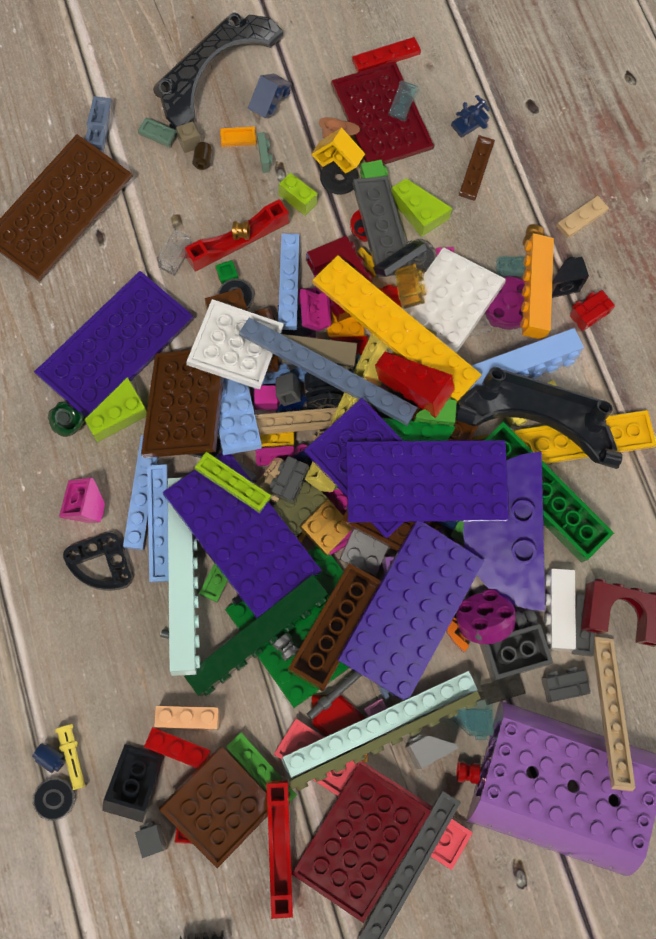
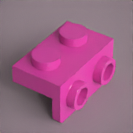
[300,290,331,332]

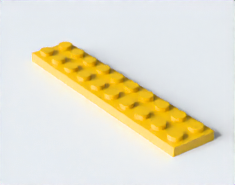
[312,255,482,402]
[471,410,656,464]

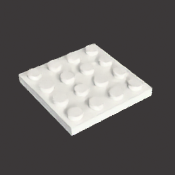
[186,299,284,390]

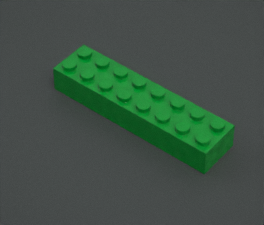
[484,422,614,563]

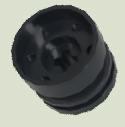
[304,372,344,410]

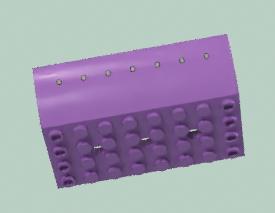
[466,701,656,876]

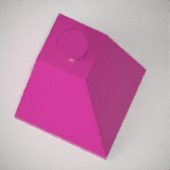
[59,478,105,523]

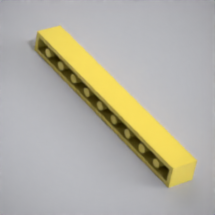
[305,333,395,492]

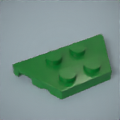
[382,418,455,441]

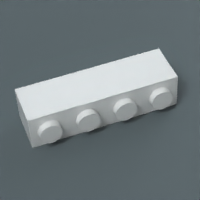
[544,569,576,652]

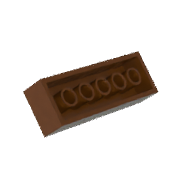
[288,563,381,692]

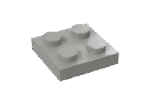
[339,529,388,576]

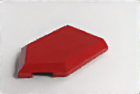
[312,694,366,737]

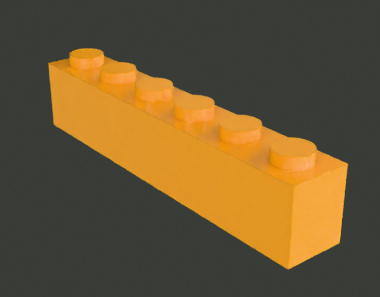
[520,233,554,340]

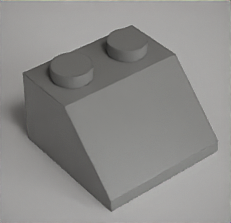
[405,734,458,769]

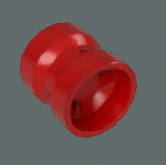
[456,761,480,784]

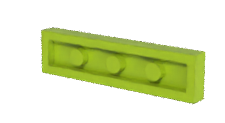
[195,452,271,513]

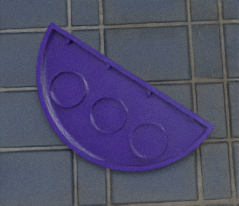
[463,452,545,611]

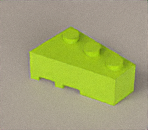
[391,178,453,237]
[85,377,147,442]

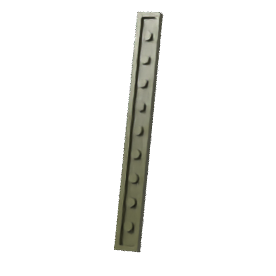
[288,691,481,791]

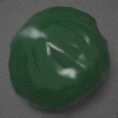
[48,402,85,437]

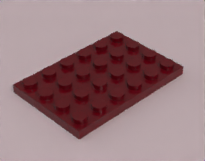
[331,61,434,165]
[292,763,431,923]

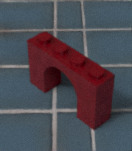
[306,235,372,322]
[581,579,656,647]

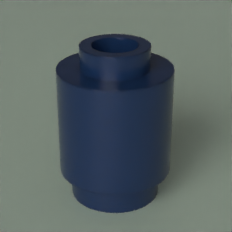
[32,743,65,773]

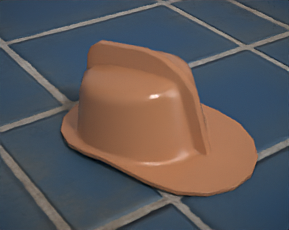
[319,117,360,138]

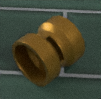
[523,224,544,245]

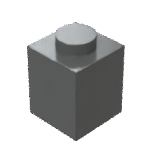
[276,373,301,406]

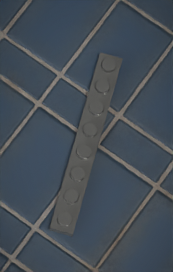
[358,790,461,939]

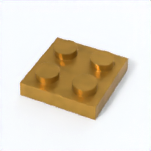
[299,499,353,555]

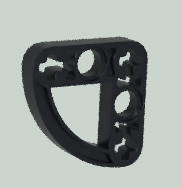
[63,533,132,591]

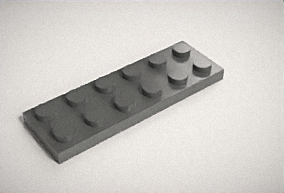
[352,176,413,278]

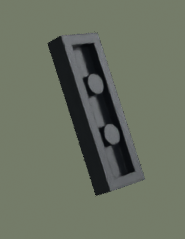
[373,241,427,277]

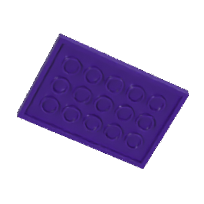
[304,398,404,539]

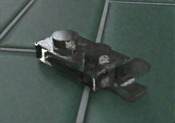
[476,674,526,705]

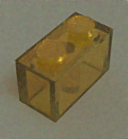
[395,263,427,309]

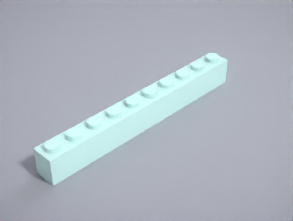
[168,478,200,676]
[282,671,478,779]

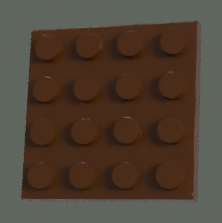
[159,746,268,869]

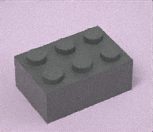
[479,624,554,682]

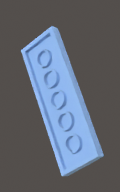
[218,378,262,455]

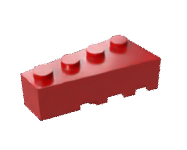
[375,352,455,418]

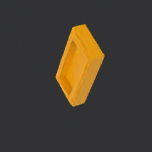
[220,126,256,147]

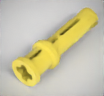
[55,724,86,790]

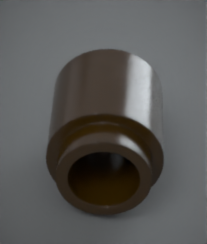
[192,142,212,170]

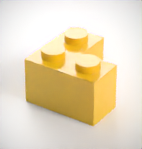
[311,127,365,174]

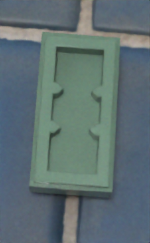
[138,117,177,148]

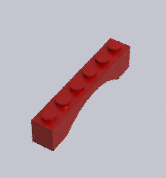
[184,199,289,272]
[266,779,293,919]

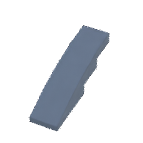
[85,96,111,153]

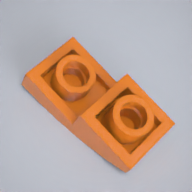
[446,618,470,653]

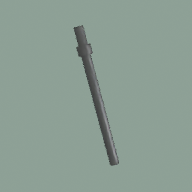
[307,671,362,720]

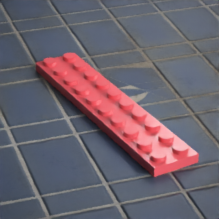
[274,719,473,870]

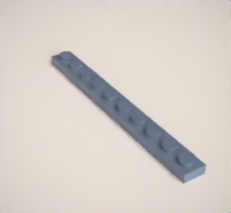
[239,317,418,426]

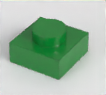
[215,260,238,284]

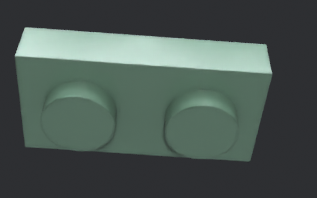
[257,132,272,173]

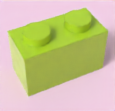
[279,172,317,216]

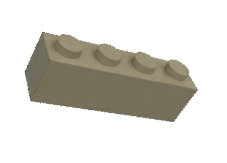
[278,334,357,371]

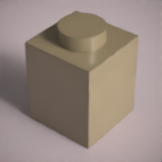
[176,121,200,153]

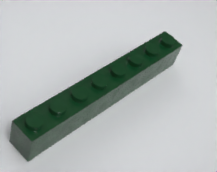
[184,575,330,697]

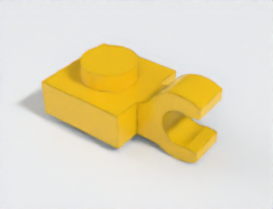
[356,247,377,279]

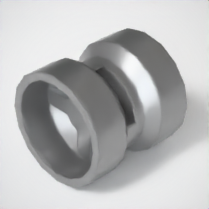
[273,633,300,661]

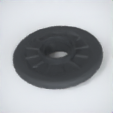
[320,161,358,195]

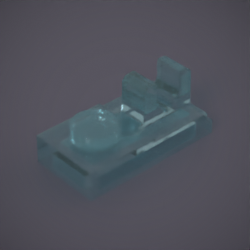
[389,80,417,121]
[496,257,525,276]

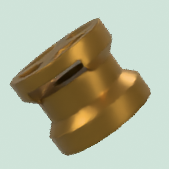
[232,221,250,240]

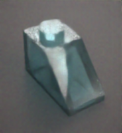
[451,710,493,740]

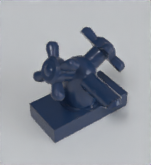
[451,95,490,138]

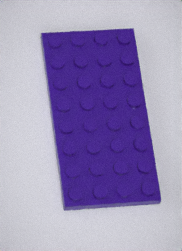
[34,271,194,418]
[346,441,509,523]
[163,452,322,619]
[337,522,484,701]

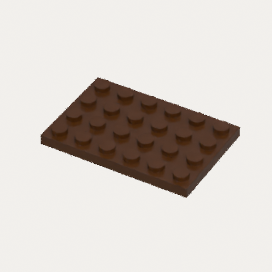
[141,350,224,458]

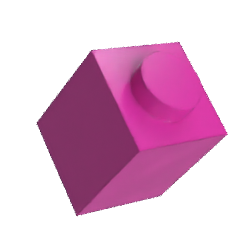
[255,386,281,410]

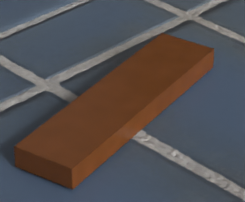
[459,135,495,201]

